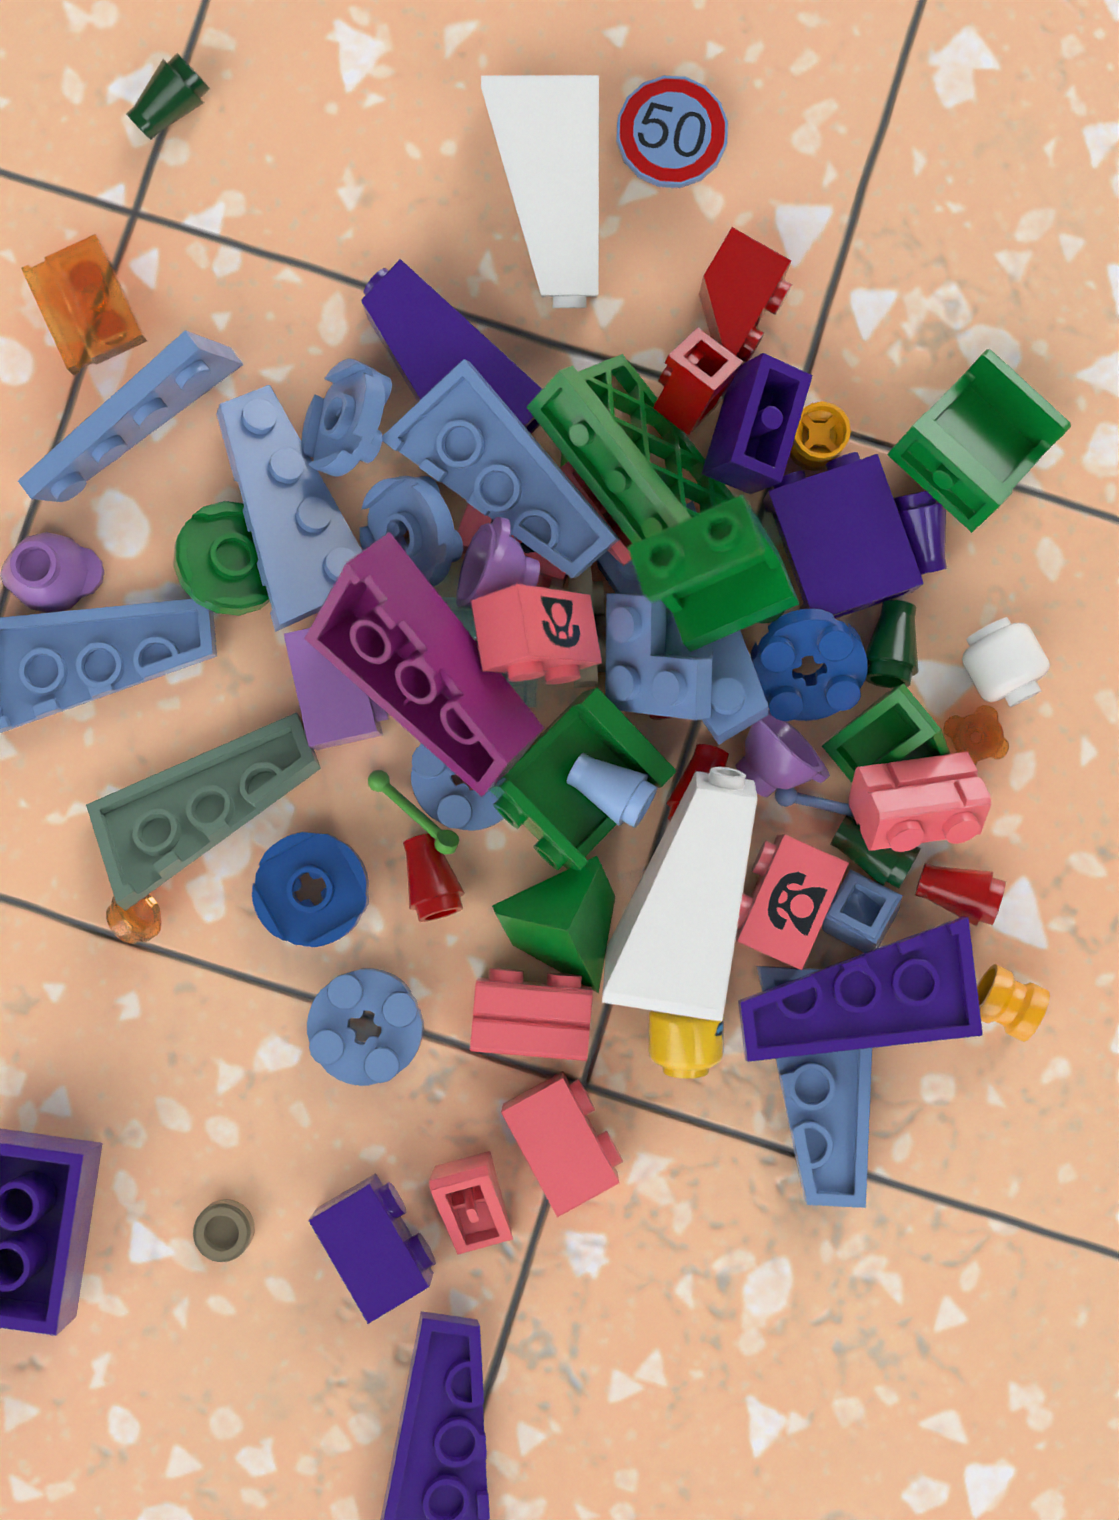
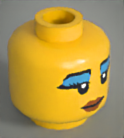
[648,1010,724,1079]

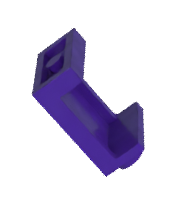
[762,452,924,619]

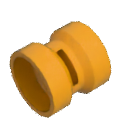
[789,401,851,471]
[977,964,1050,1042]

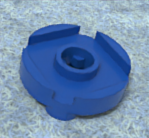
[750,609,868,721]
[252,832,369,947]

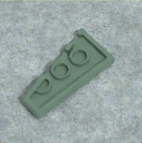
[86,712,321,911]

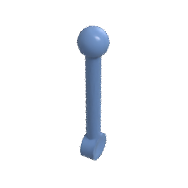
[775,788,854,817]

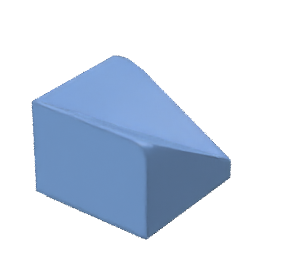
[822,869,902,953]

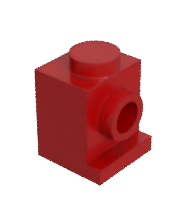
[653,327,743,436]

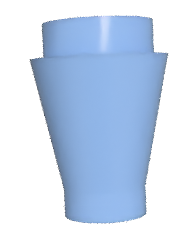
[566,753,658,828]

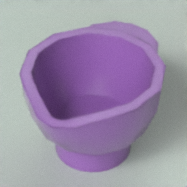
[456,517,540,608]
[0,532,104,613]
[735,711,830,798]

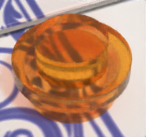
[106,894,162,944]

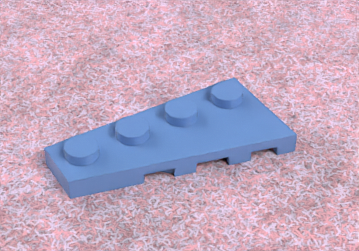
[18,330,244,502]
[382,359,620,578]
[216,385,362,632]
[596,501,769,745]
[0,599,217,733]
[757,966,872,1208]

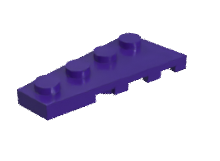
[738,917,983,1062]
[380,1311,490,1520]

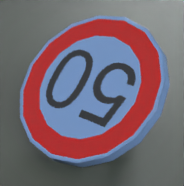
[616,76,728,188]

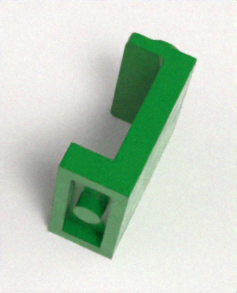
[887,349,1071,533]
[627,494,799,652]
[490,687,677,871]

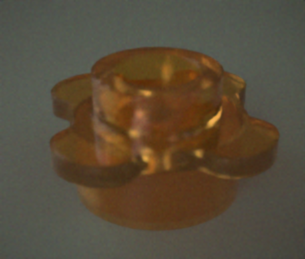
[943,705,1009,766]

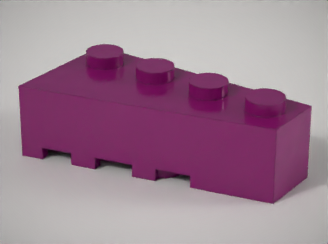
[304,532,544,797]

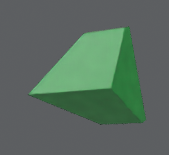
[822,683,950,783]
[492,856,616,993]

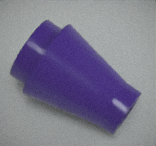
[894,491,947,574]

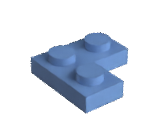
[605,593,712,720]

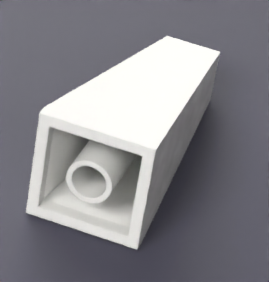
[481,75,599,308]
[602,767,757,1021]

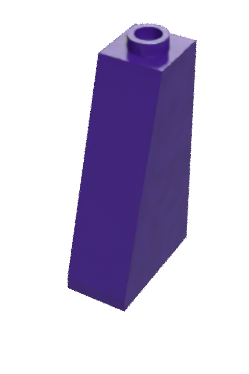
[361,259,542,434]

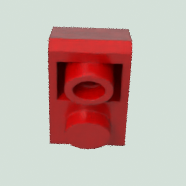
[699,227,793,362]

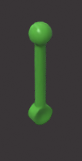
[368,770,459,854]

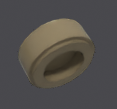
[193,1199,255,1262]

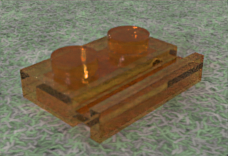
[21,234,147,375]

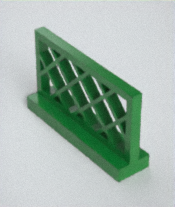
[527,354,735,544]

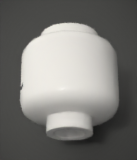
[962,617,1050,707]

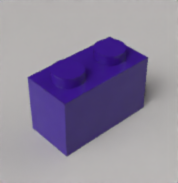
[701,353,813,495]
[308,1173,436,1324]

